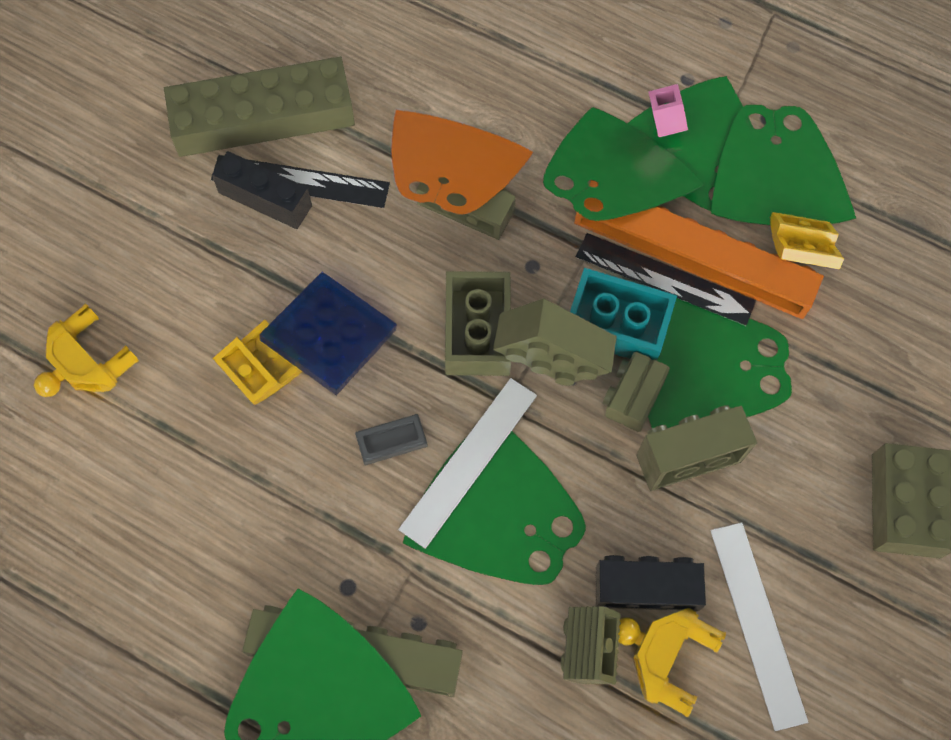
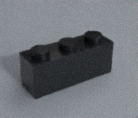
[212,151,312,229]
[596,555,706,611]

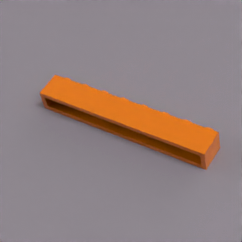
[574,180,824,320]

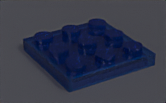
[260,271,397,396]

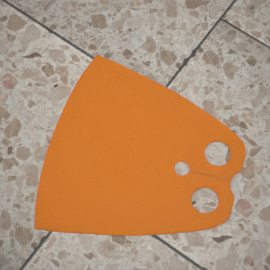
[391,110,533,214]

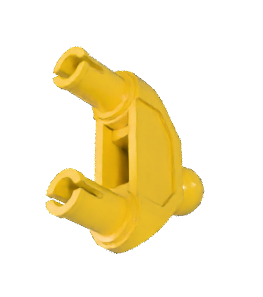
[34,303,139,397]
[618,608,726,717]

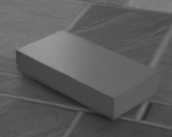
[355,414,428,466]

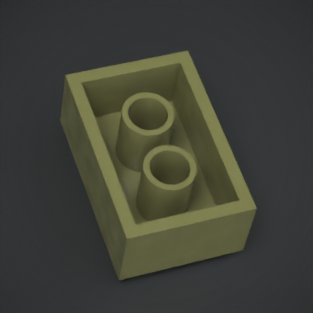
[445,271,511,376]
[493,298,617,386]
[636,405,758,491]
[872,443,951,559]

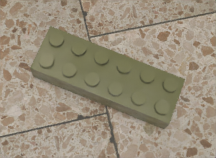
[164,56,355,157]

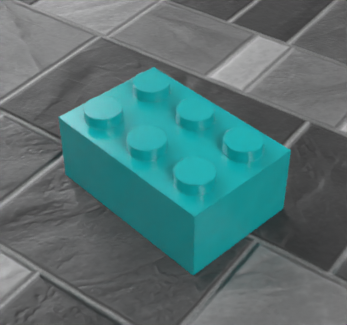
[570,268,677,361]

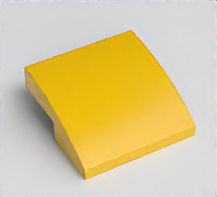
[770,212,844,269]
[213,319,308,405]

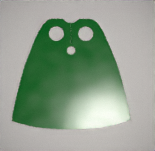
[627,76,753,211]
[711,105,856,225]
[543,107,704,221]
[648,298,792,428]
[403,431,586,585]
[224,589,421,740]

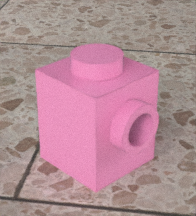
[648,84,688,137]

